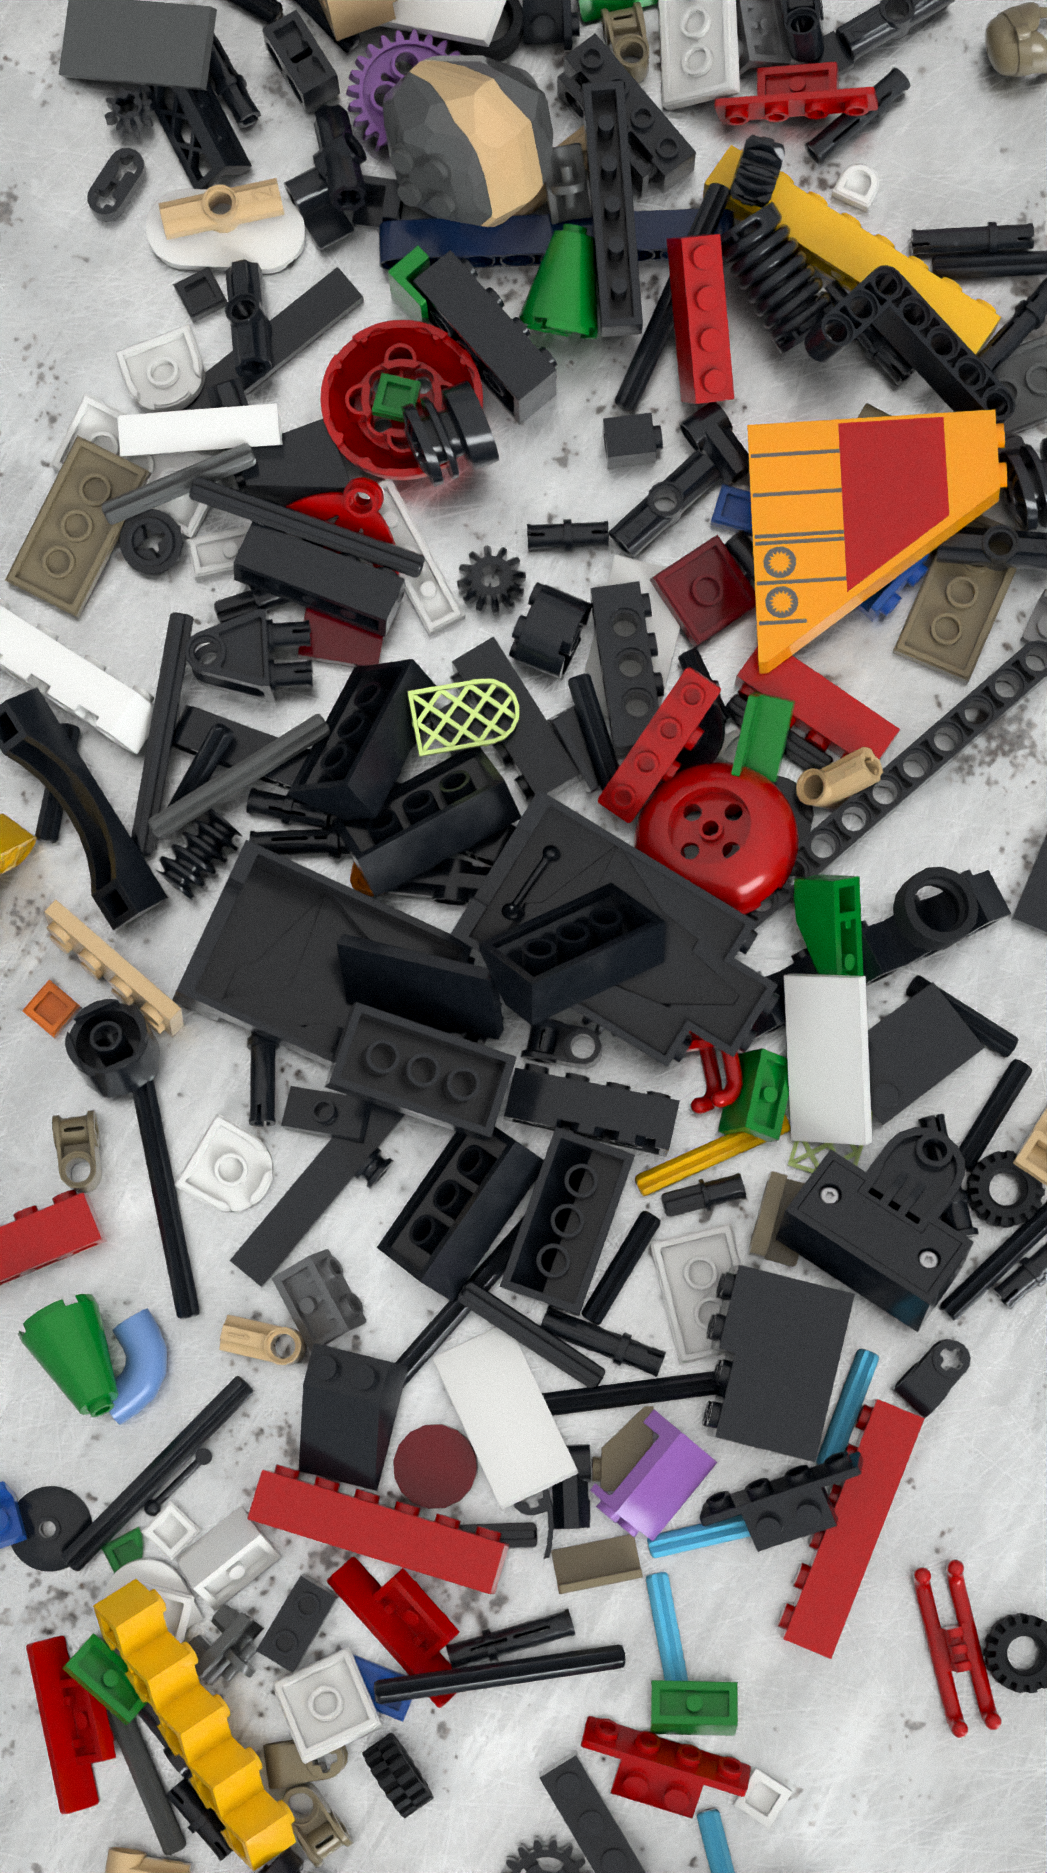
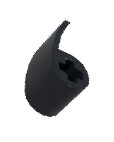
[284,166,355,249]
[514,1488,554,1559]

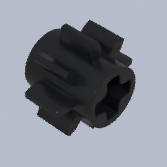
[104,86,154,139]

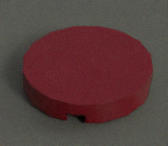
[393,1424,478,1509]

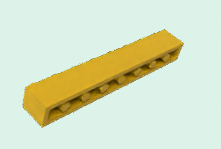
[703,145,1001,356]

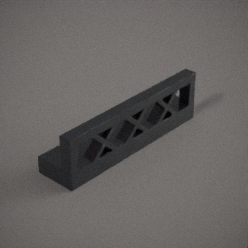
[141,80,252,190]

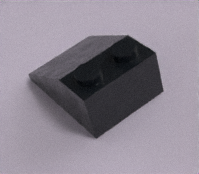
[868,982,985,1125]
[299,1343,408,1491]

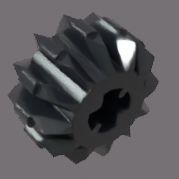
[730,135,785,208]
[457,545,526,616]

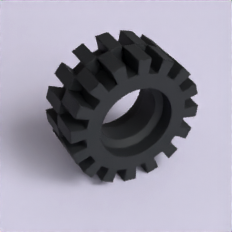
[966,1150,1045,1228]
[983,1613,1047,1694]
[362,1733,434,1819]

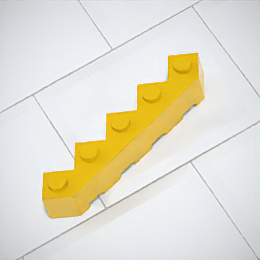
[93,1579,296,1872]

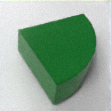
[102,1526,145,1574]

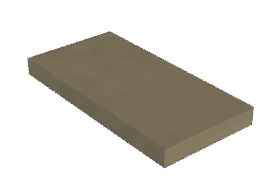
[5,435,152,618]
[892,515,1017,684]

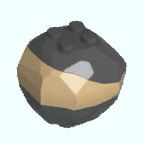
[383,55,553,227]

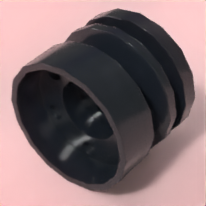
[401,380,499,487]
[999,438,1047,532]

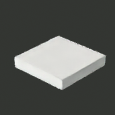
[271,1647,383,1764]

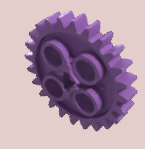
[346,29,460,152]

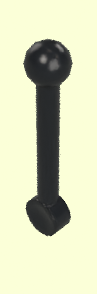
[501,845,558,920]
[144,1448,213,1516]

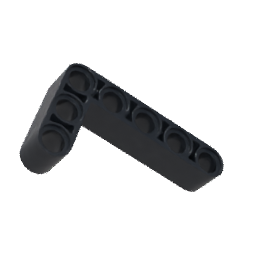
[804,265,1015,424]

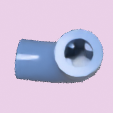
[109,1308,167,1425]

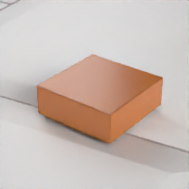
[22,980,82,1038]

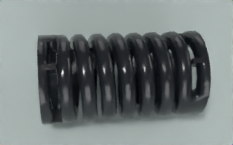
[720,202,835,354]

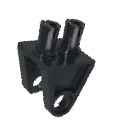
[185,609,314,702]

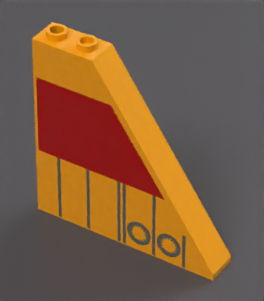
[747,410,1007,674]

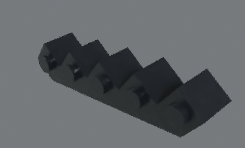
[752,869,1011,1039]

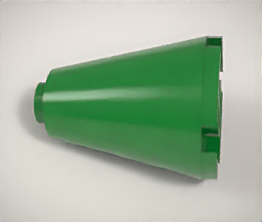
[518,224,598,340]
[18,1294,119,1418]

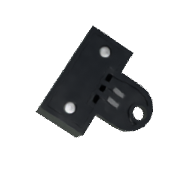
[776,1127,974,1332]

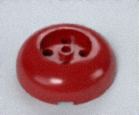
[320,320,483,481]
[634,762,799,915]

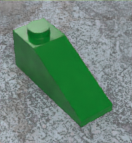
[794,874,863,976]

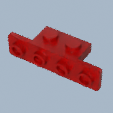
[715,62,878,125]
[597,667,721,823]
[327,1557,460,1708]
[26,1636,116,1815]
[580,1716,751,1819]

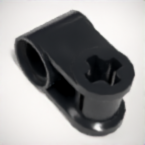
[780,0,825,62]
[520,1018,602,1069]
[893,1339,971,1418]

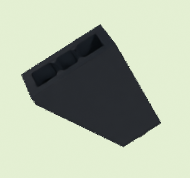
[233,419,350,505]

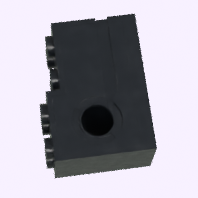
[702,1265,855,1462]

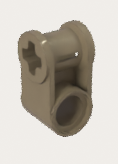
[600,2,649,83]
[52,1110,102,1193]
[263,1740,348,1789]
[282,1782,354,1868]

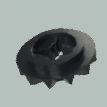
[119,509,185,574]

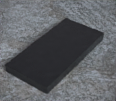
[336,934,504,1040]

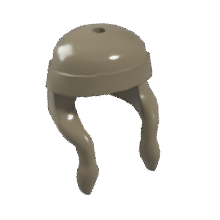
[984,2,1047,77]

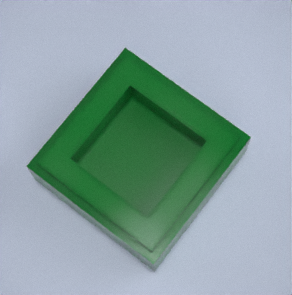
[372,373,422,423]

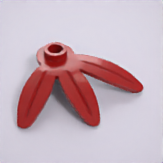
[286,477,399,575]

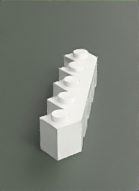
[0,598,155,754]

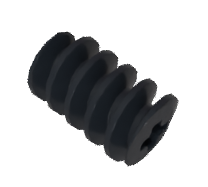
[156,809,243,900]

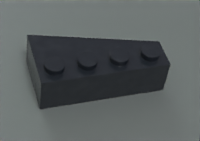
[504,1063,680,1157]

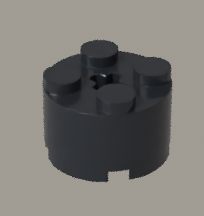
[509,582,592,679]
[65,999,160,1098]

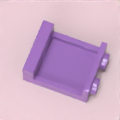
[590,1409,717,1541]

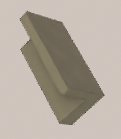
[747,1171,805,1267]
[551,1534,643,1594]

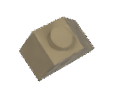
[592,1406,654,1491]

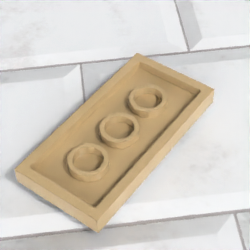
[44,900,184,1037]

